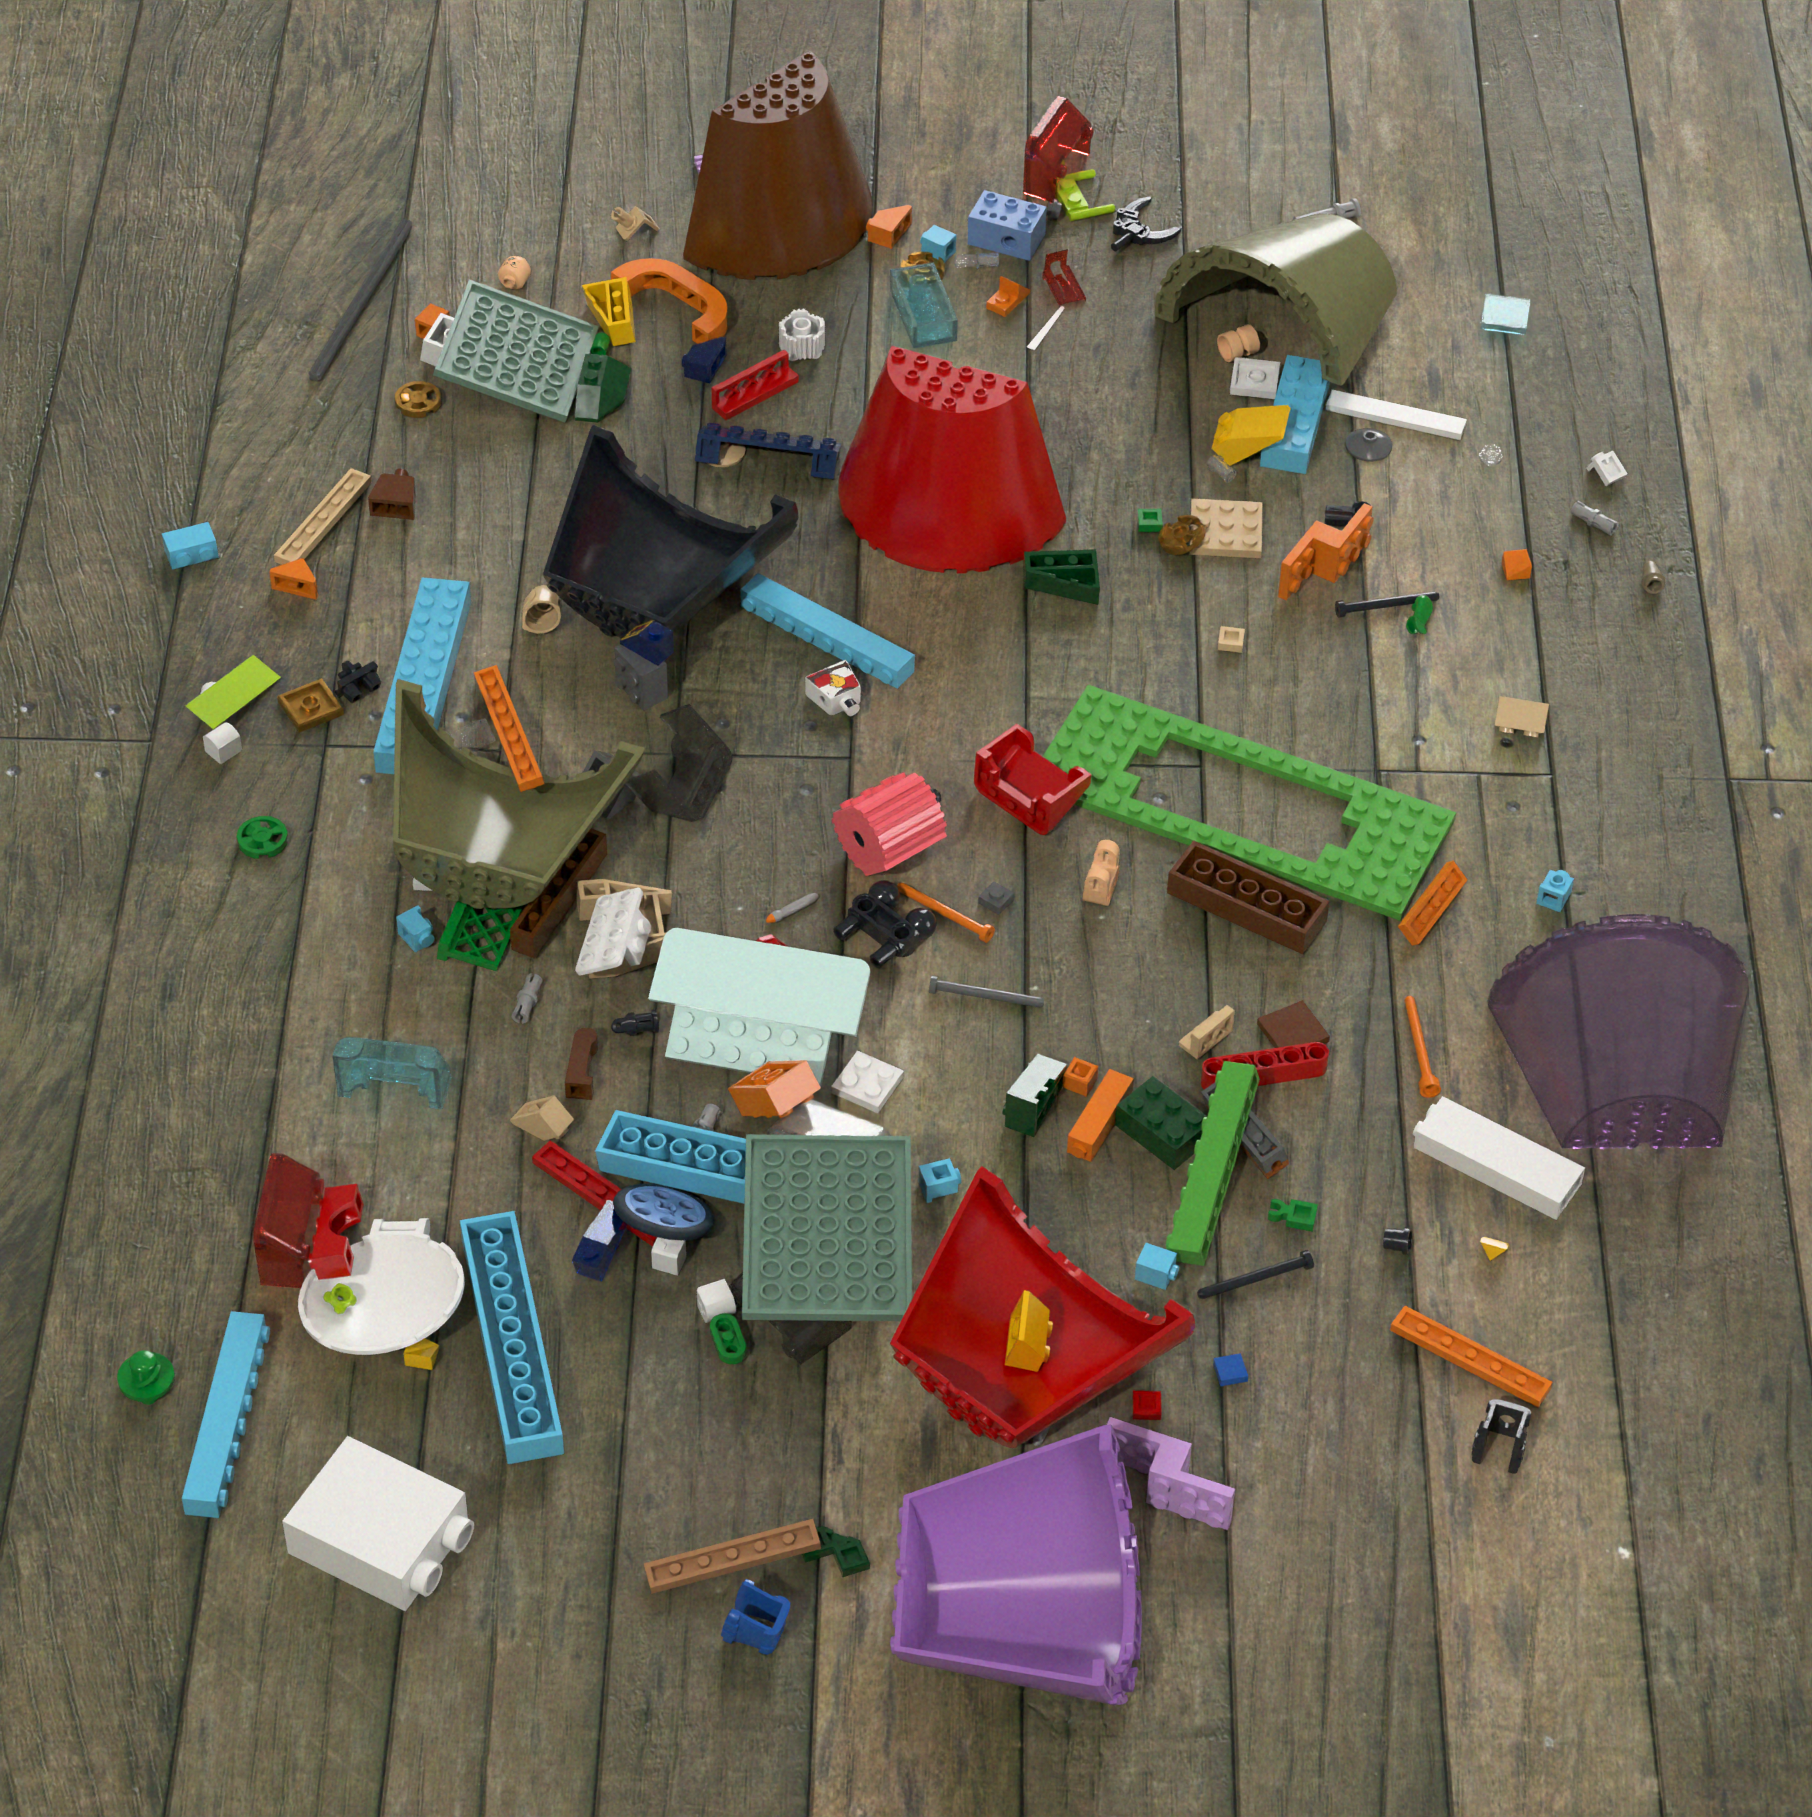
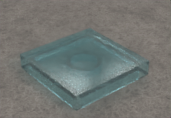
[1480,294,1531,335]

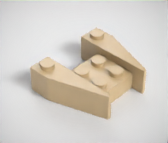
[577,879,672,979]

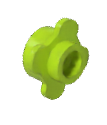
[323,1283,357,1314]

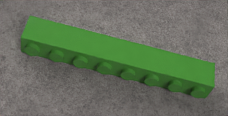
[1166,1061,1260,1266]

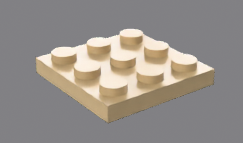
[1189,499,1262,558]

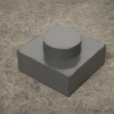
[978,881,1014,915]

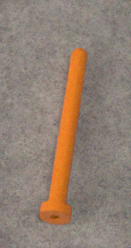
[897,883,995,943]

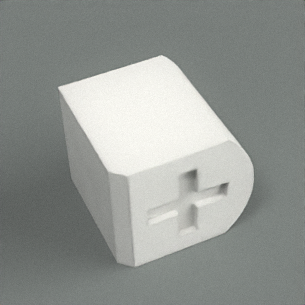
[203,722,242,764]
[651,1237,686,1276]
[697,1279,736,1323]

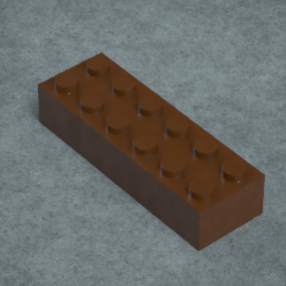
[1167,840,1329,954]

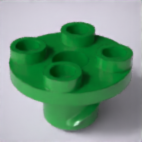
[117,1350,175,1405]

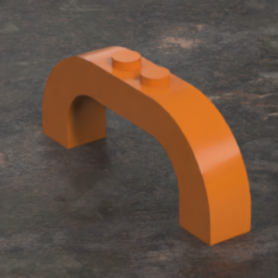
[611,258,728,351]

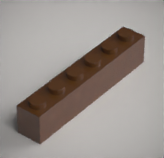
[510,828,607,958]

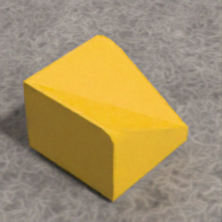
[404,1338,440,1370]

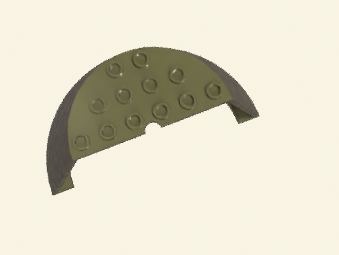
[1155,213,1397,386]
[393,679,645,909]

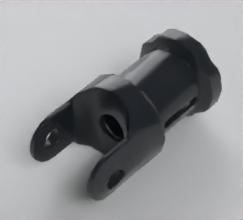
[611,1009,659,1036]

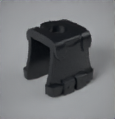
[1471,1399,1531,1474]

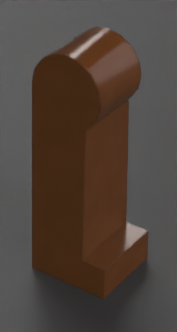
[565,1027,598,1100]

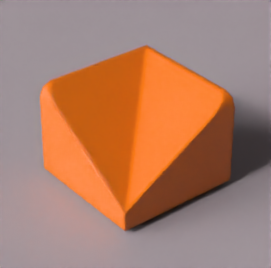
[1501,549,1532,580]
[1063,1057,1099,1097]

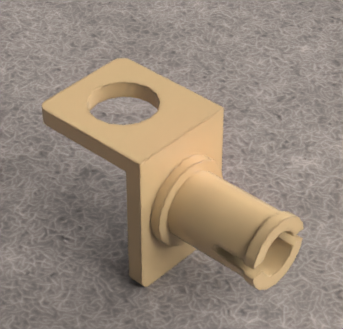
[611,206,659,241]

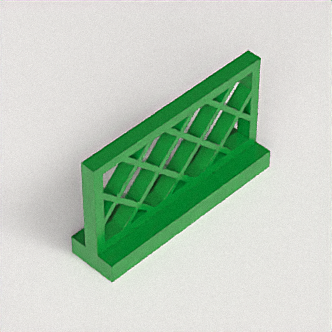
[437,901,525,971]

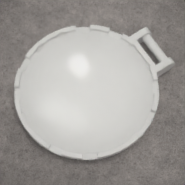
[298,1218,465,1355]

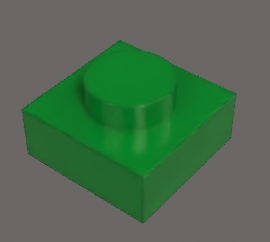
[1137,509,1163,532]

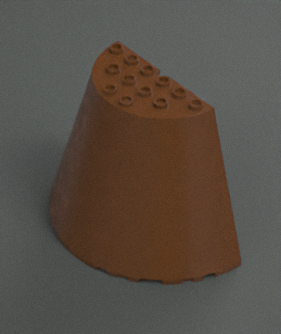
[683,51,872,280]

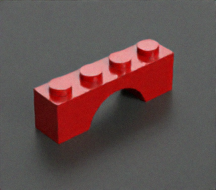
[309,1184,364,1280]

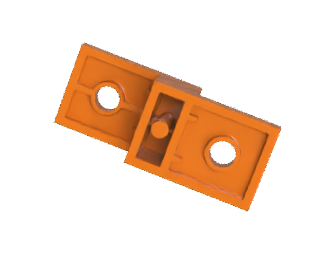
[1278,503,1374,601]

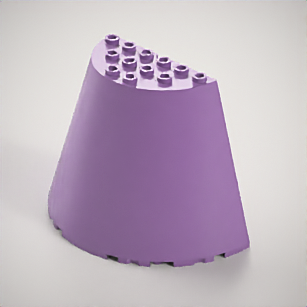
[890,1424,1142,1705]

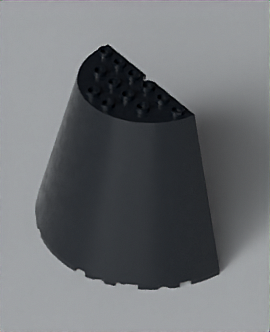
[543,425,799,645]

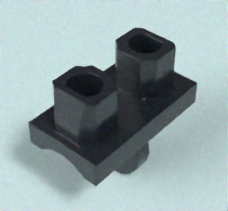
[335,660,381,703]

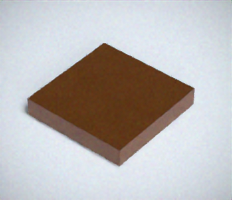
[1257,1000,1330,1048]

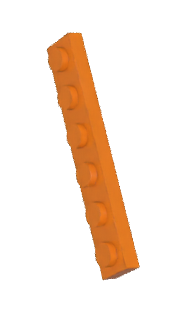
[1390,1306,1553,1408]

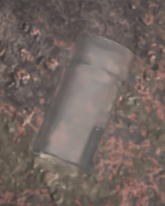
[1207,455,1237,483]

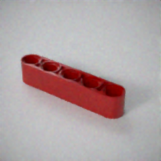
[1201,1042,1329,1090]

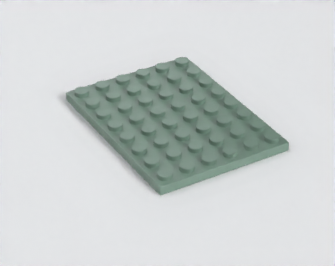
[742,1134,912,1321]

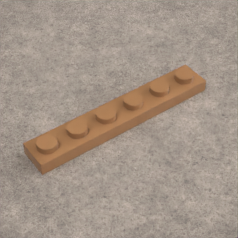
[644,1519,821,1594]

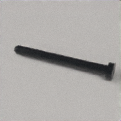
[1335,592,1439,618]
[1197,1250,1314,1299]

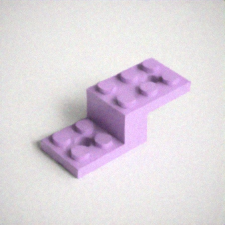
[1107,1417,1235,1530]

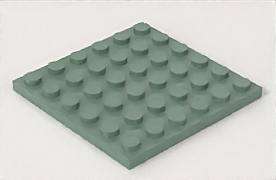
[433,279,599,423]

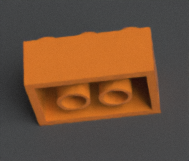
[728,1060,821,1118]

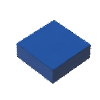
[1213,1353,1248,1386]

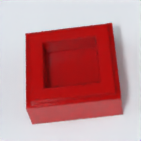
[1132,1390,1162,1420]

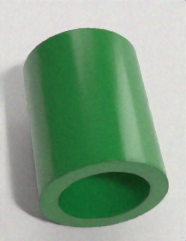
[590,333,610,355]

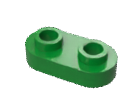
[710,1313,746,1364]

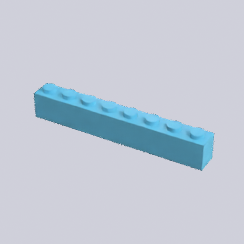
[740,573,915,689]
[182,1311,270,1518]

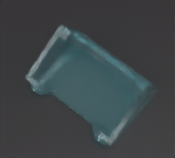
[332,1037,451,1109]

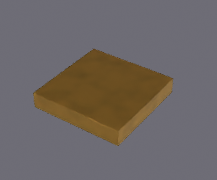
[277,678,344,733]

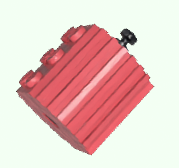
[832,772,947,876]

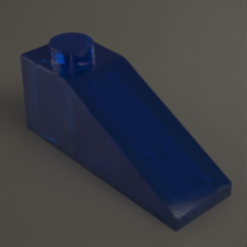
[572,1200,627,1282]

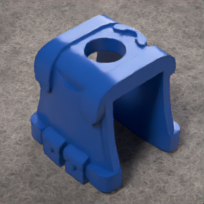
[721,1579,790,1655]

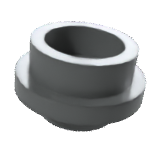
[1046,198,1062,221]

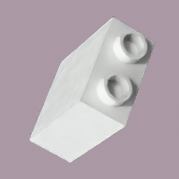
[283,1436,474,1611]

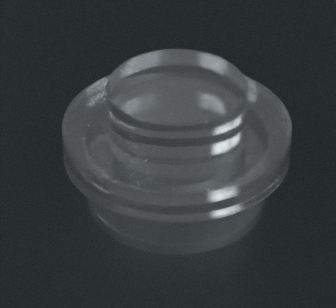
[1479,444,1503,466]

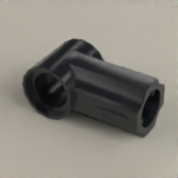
[1325,501,1372,529]

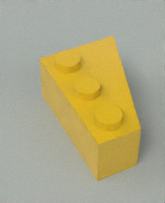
[582,277,636,346]

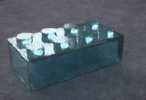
[890,262,958,348]

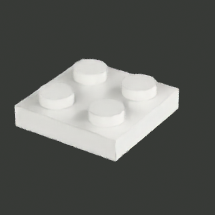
[1230,357,1280,399]
[831,1051,904,1113]

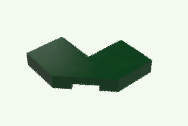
[802,1526,870,1577]

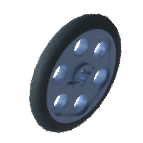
[613,1183,715,1241]

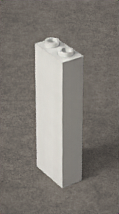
[1413,1096,1585,1220]

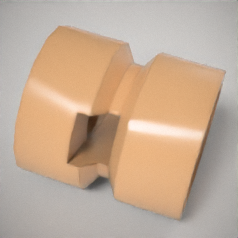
[1217,324,1260,362]

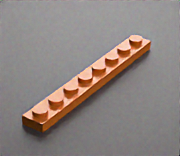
[473,665,544,792]

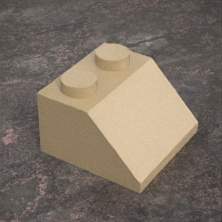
[1495,696,1549,737]

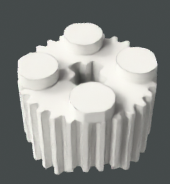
[779,309,825,361]

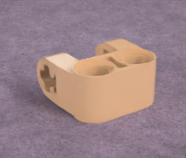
[1083,840,1120,906]

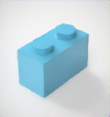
[162,522,219,569]

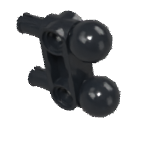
[833,880,937,969]

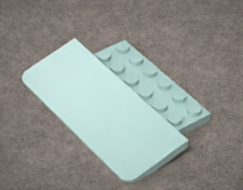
[648,928,870,1086]

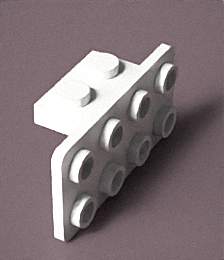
[575,888,651,975]

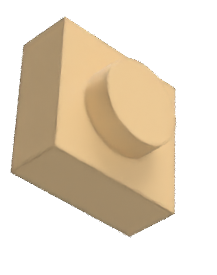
[1218,626,1245,653]

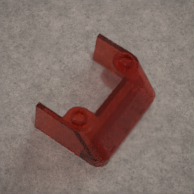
[1023,96,1094,202]
[253,1153,324,1288]

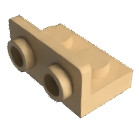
[1179,1005,1235,1059]

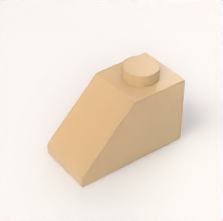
[510,1095,574,1141]

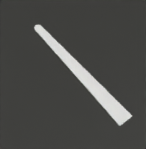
[1027,306,1064,350]

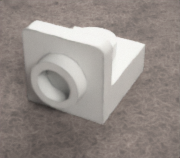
[1586,451,1627,486]

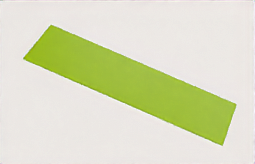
[185,655,281,729]

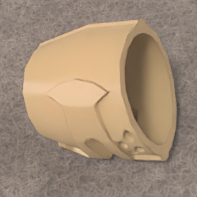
[522,585,562,634]

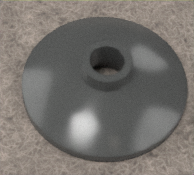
[1346,428,1392,462]

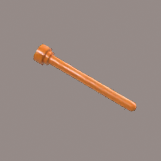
[1404,996,1441,1098]

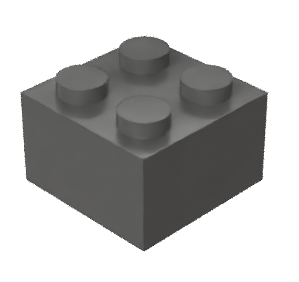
[613,635,668,711]

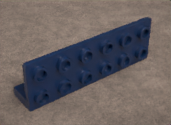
[695,423,841,479]

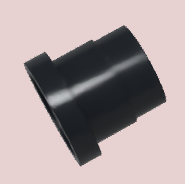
[1383,1227,1413,1255]

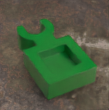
[1268,1199,1318,1232]

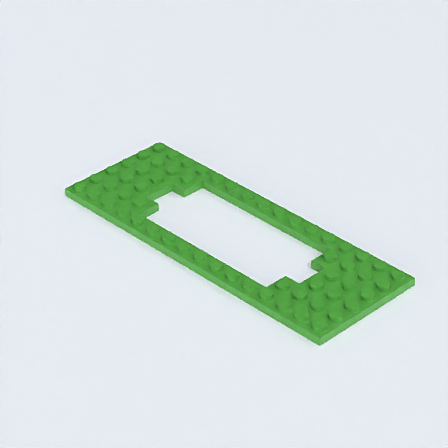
[1043,685,1456,921]

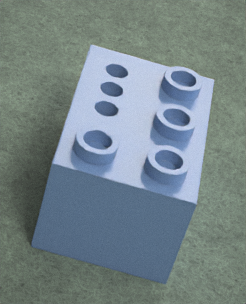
[968,190,1047,261]

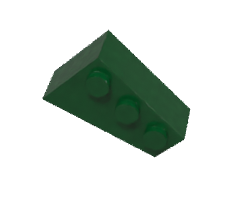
[1023,549,1100,605]
[1002,1054,1067,1137]

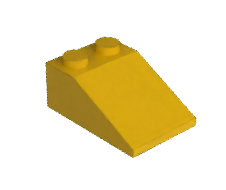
[1212,405,1291,466]

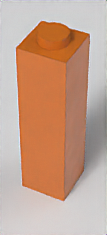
[1067,1069,1134,1162]

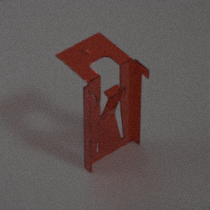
[1042,249,1086,307]

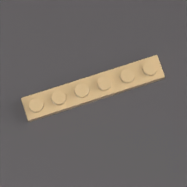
[274,468,372,565]

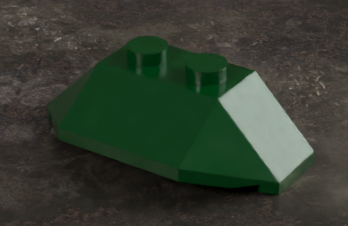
[575,354,632,423]

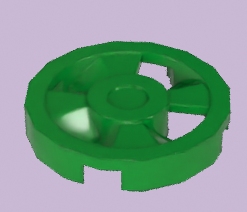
[236,816,288,859]

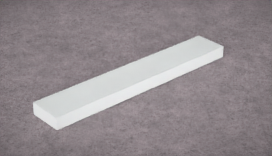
[1326,390,1467,440]

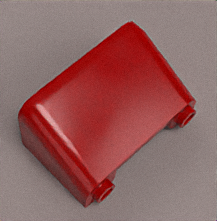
[974,724,1091,835]

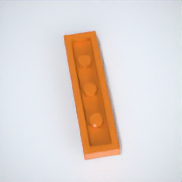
[1398,860,1468,946]

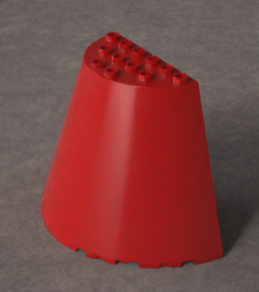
[838,346,1066,574]
[890,1166,1195,1448]

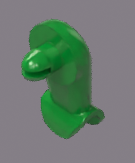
[1406,595,1433,634]

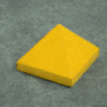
[1480,1236,1510,1261]

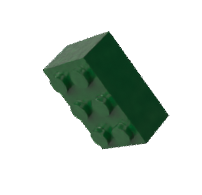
[1115,1076,1207,1170]

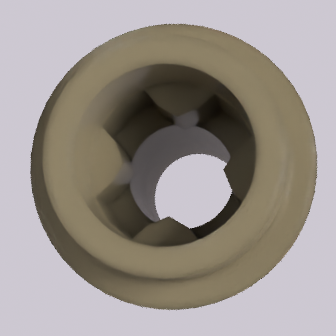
[1642,561,1666,594]

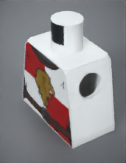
[805,660,861,716]

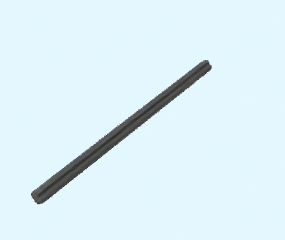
[309,219,412,382]

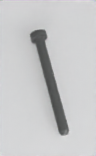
[929,975,1044,1008]

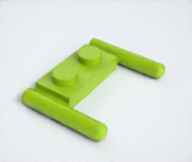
[1049,169,1116,222]

